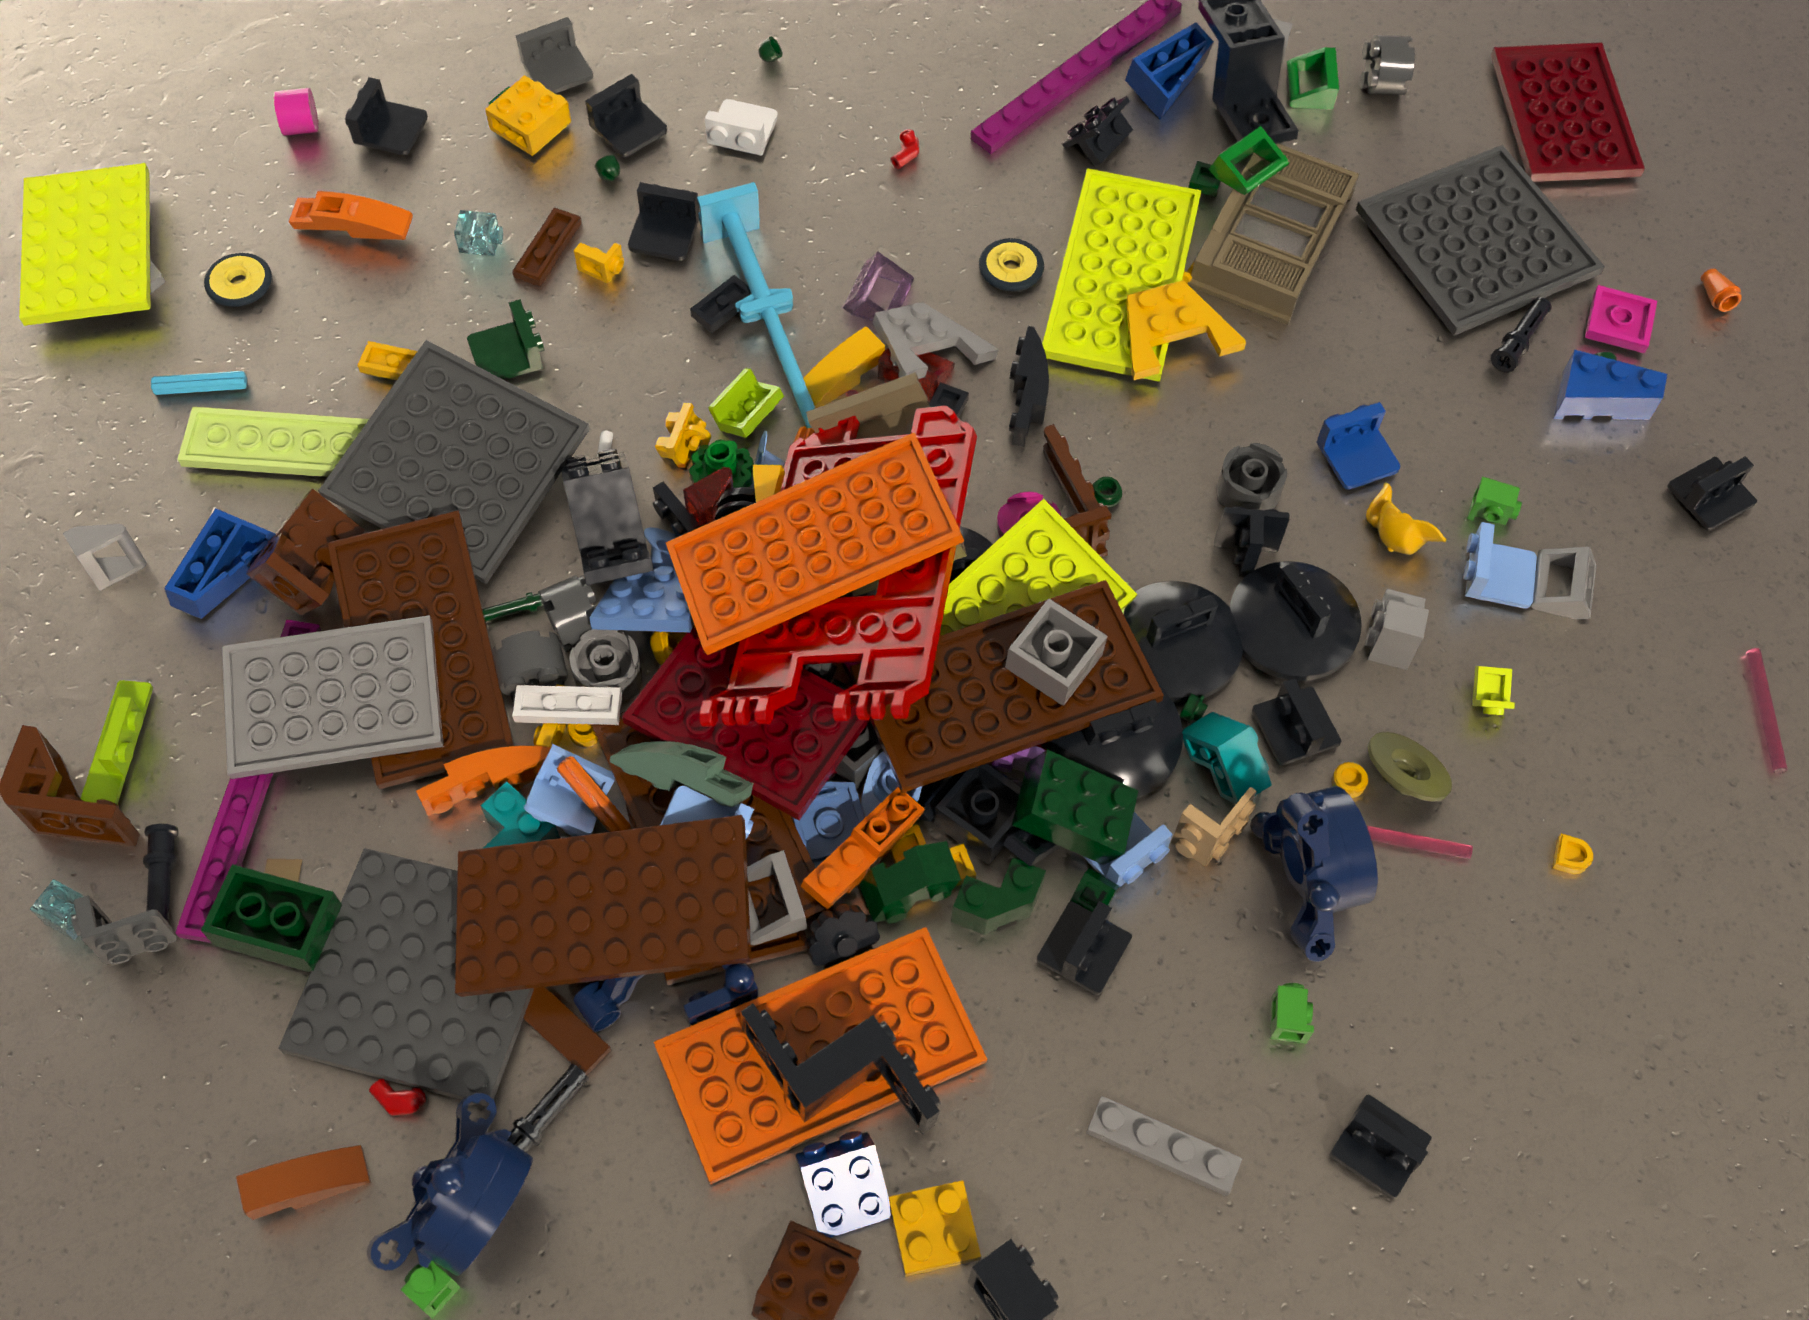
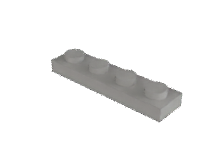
[1086,1096,1243,1196]

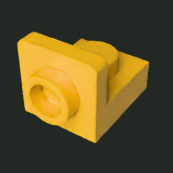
[574,242,624,284]

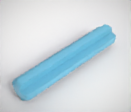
[151,371,247,395]

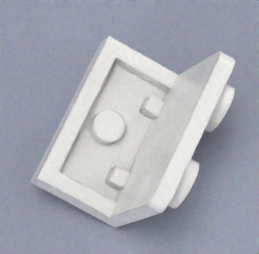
[705,99,778,156]

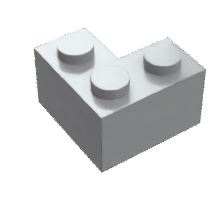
[1365,589,1429,670]

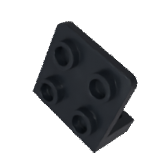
[585,74,667,157]
[345,77,428,155]
[628,182,700,261]

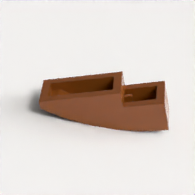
[236,1145,371,1220]

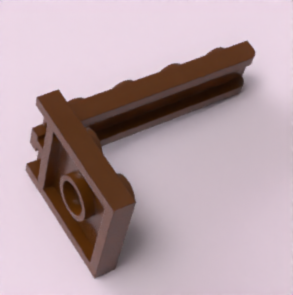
[1043,424,1112,558]

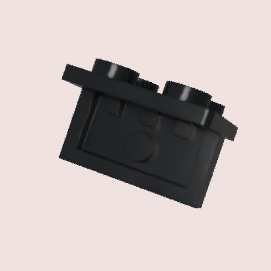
[1062,96,1133,166]
[1667,456,1757,531]
[1214,506,1290,577]
[1252,678,1342,766]
[1037,901,1132,995]
[1330,1095,1432,1199]

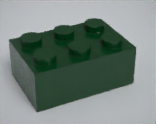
[1012,750,1139,865]
[201,864,342,973]

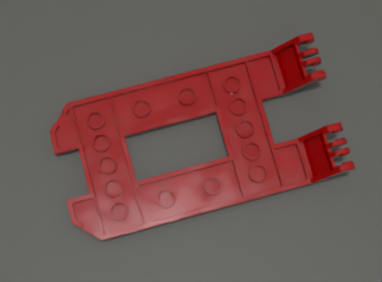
[699,406,977,727]

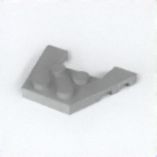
[872,302,999,379]

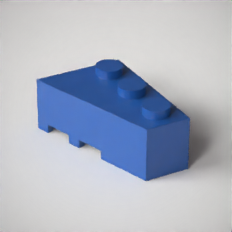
[1553,350,1667,420]
[164,508,276,619]

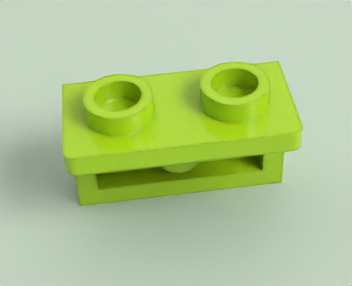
[709,368,784,438]

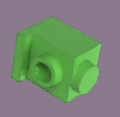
[1467,476,1522,525]
[1270,983,1314,1044]
[401,1261,460,1319]

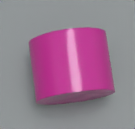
[274,88,319,136]

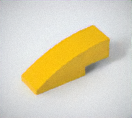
[803,326,885,408]

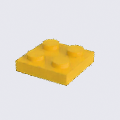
[889,1180,981,1277]

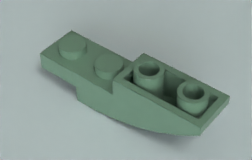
[609,741,753,808]

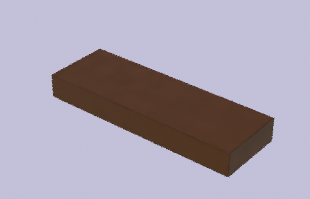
[512,207,582,287]
[523,987,612,1075]

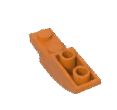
[288,191,413,240]
[416,746,551,816]
[801,786,925,910]

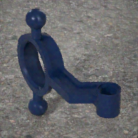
[573,963,754,1032]

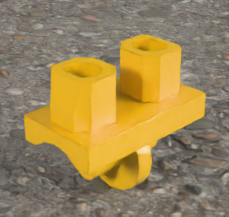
[655,403,711,468]

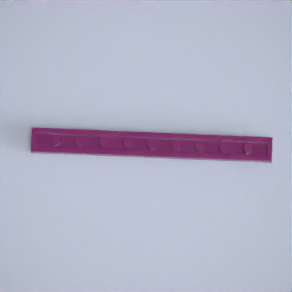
[970,0,1182,155]
[175,620,322,943]

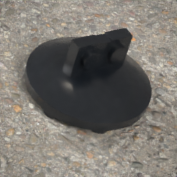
[1229,561,1362,681]
[1124,581,1243,702]
[1046,687,1183,799]

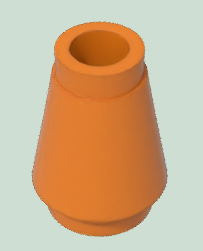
[1701,268,1742,312]

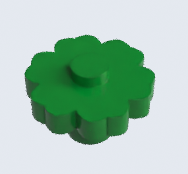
[689,439,754,499]

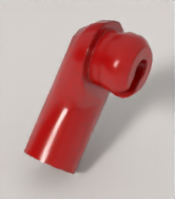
[890,129,919,169]

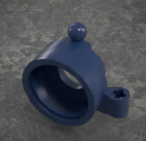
[1250,786,1378,962]
[367,1093,533,1276]

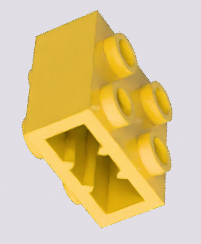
[485,75,571,156]

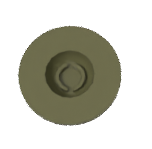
[1367,732,1452,802]

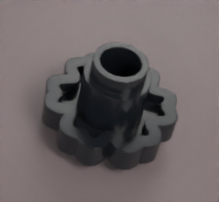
[805,904,880,970]

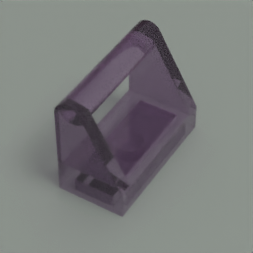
[842,251,914,321]

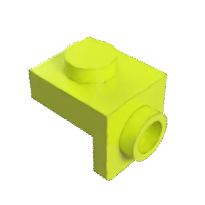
[1472,666,1515,715]

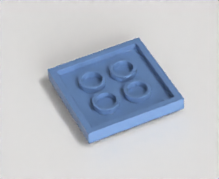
[589,566,694,633]

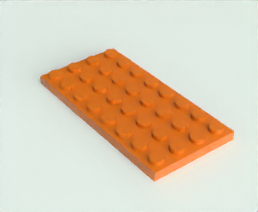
[666,432,965,655]
[654,927,988,1185]

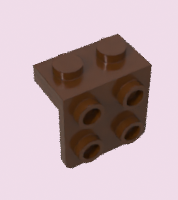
[751,1231,859,1320]

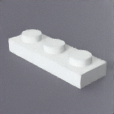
[512,685,622,725]

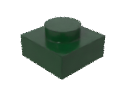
[1188,161,1221,197]
[1070,868,1120,912]

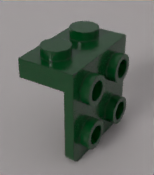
[467,299,545,380]

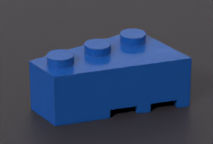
[1125,22,1214,120]

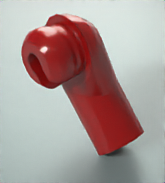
[369,1078,426,1116]

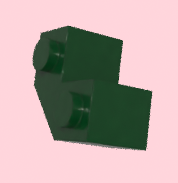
[859,841,961,923]
[951,858,1046,935]

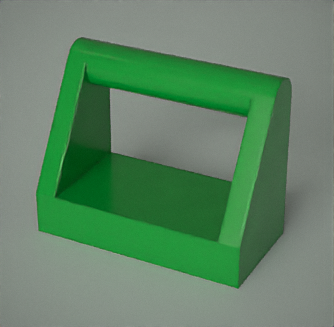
[1287,47,1339,110]
[1209,126,1289,195]

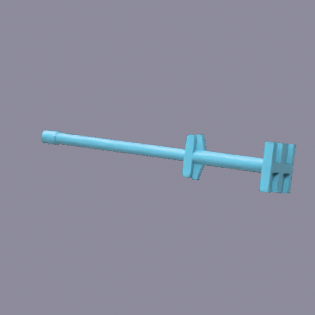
[697,182,816,428]

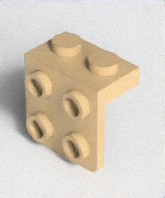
[1171,787,1257,867]

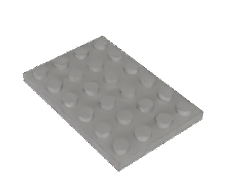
[222,615,444,779]

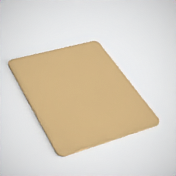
[264,859,302,882]

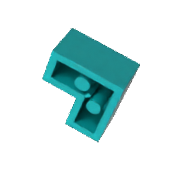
[1182,712,1272,804]
[480,782,560,848]

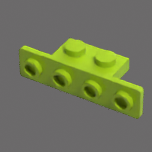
[80,680,153,804]

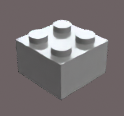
[1005,598,1108,706]

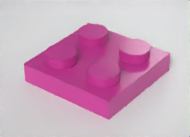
[1584,285,1657,354]

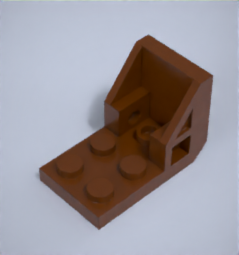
[246,489,365,615]
[0,725,140,847]

